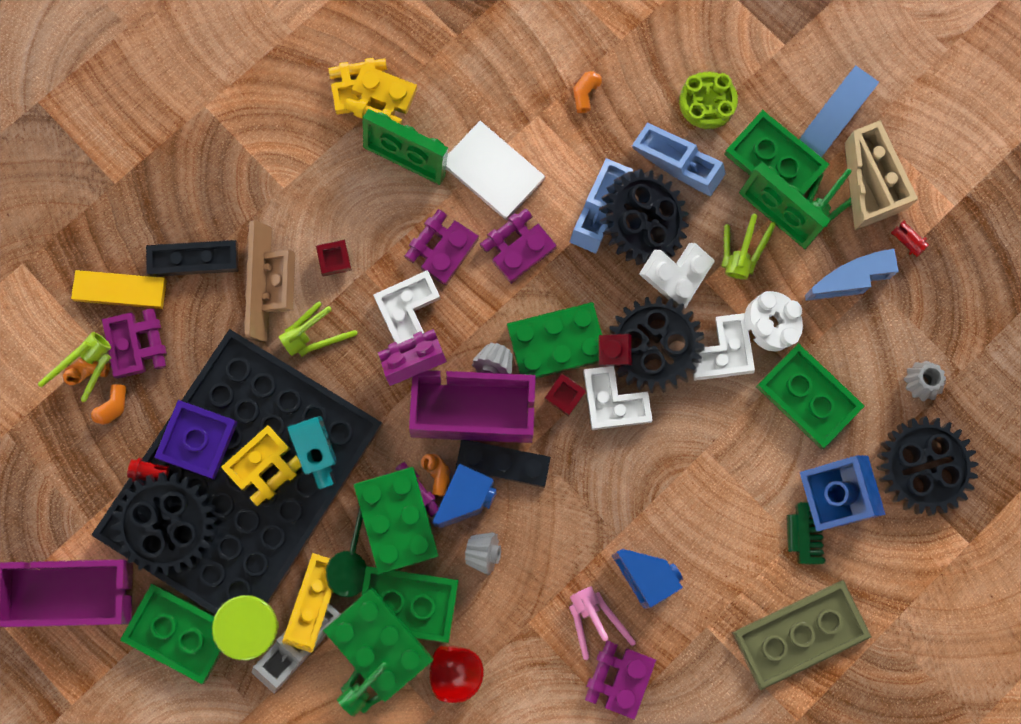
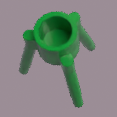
[807,168,852,228]
[337,662,416,717]

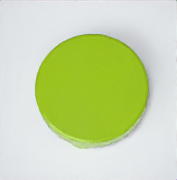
[679,72,738,129]
[212,595,279,660]

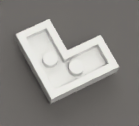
[639,243,715,308]
[373,270,440,344]
[693,313,755,381]
[583,366,653,430]

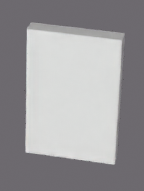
[446,121,545,220]

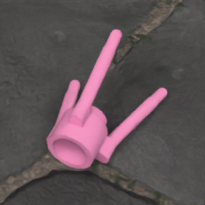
[569,586,636,660]

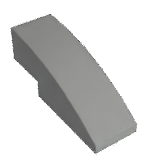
[251,604,340,694]

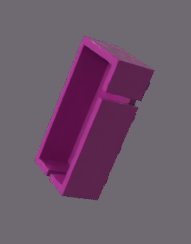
[409,370,536,443]
[0,560,133,627]

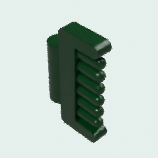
[787,502,826,565]

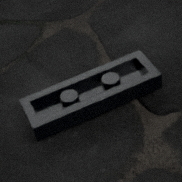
[146,240,239,277]
[455,440,551,488]

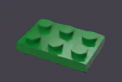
[363,109,448,185]
[724,109,830,195]
[739,161,831,250]
[507,302,602,379]
[756,343,865,450]
[353,467,439,575]
[361,566,459,643]
[120,584,222,684]
[323,587,433,703]

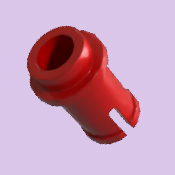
[891,220,929,257]
[127,458,170,482]

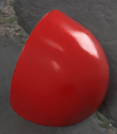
[430,646,484,703]

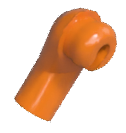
[573,71,602,113]
[63,358,110,385]
[91,384,126,425]
[421,453,451,497]

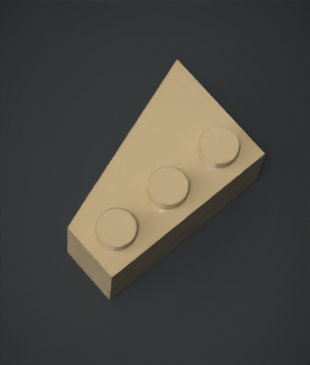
[845,121,918,230]

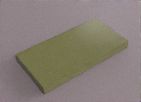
[731,580,871,690]

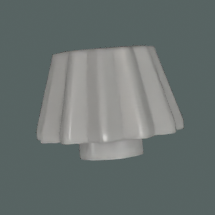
[472,343,513,374]
[904,361,946,401]
[465,532,501,575]

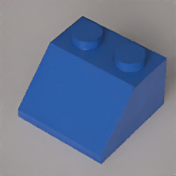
[800,455,886,532]
[433,464,497,529]
[611,549,683,609]

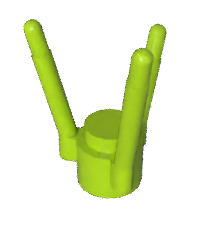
[721,214,776,280]
[278,302,358,357]
[38,332,111,402]

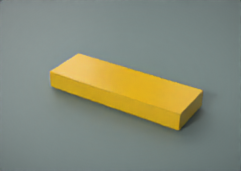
[71,270,167,309]
[282,553,333,653]

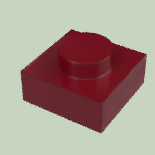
[316,240,352,277]
[599,334,631,366]
[544,374,587,417]

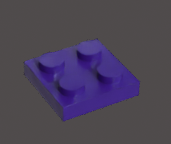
[154,400,238,480]

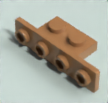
[244,220,295,342]

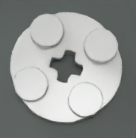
[745,291,803,352]

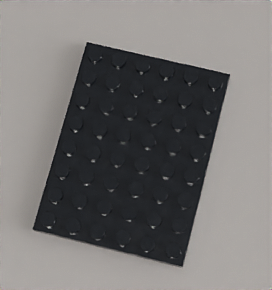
[91,329,383,615]

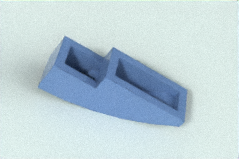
[799,65,879,157]
[632,123,726,197]
[569,158,633,254]
[805,249,899,301]

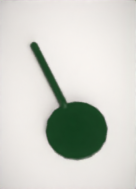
[325,506,366,597]

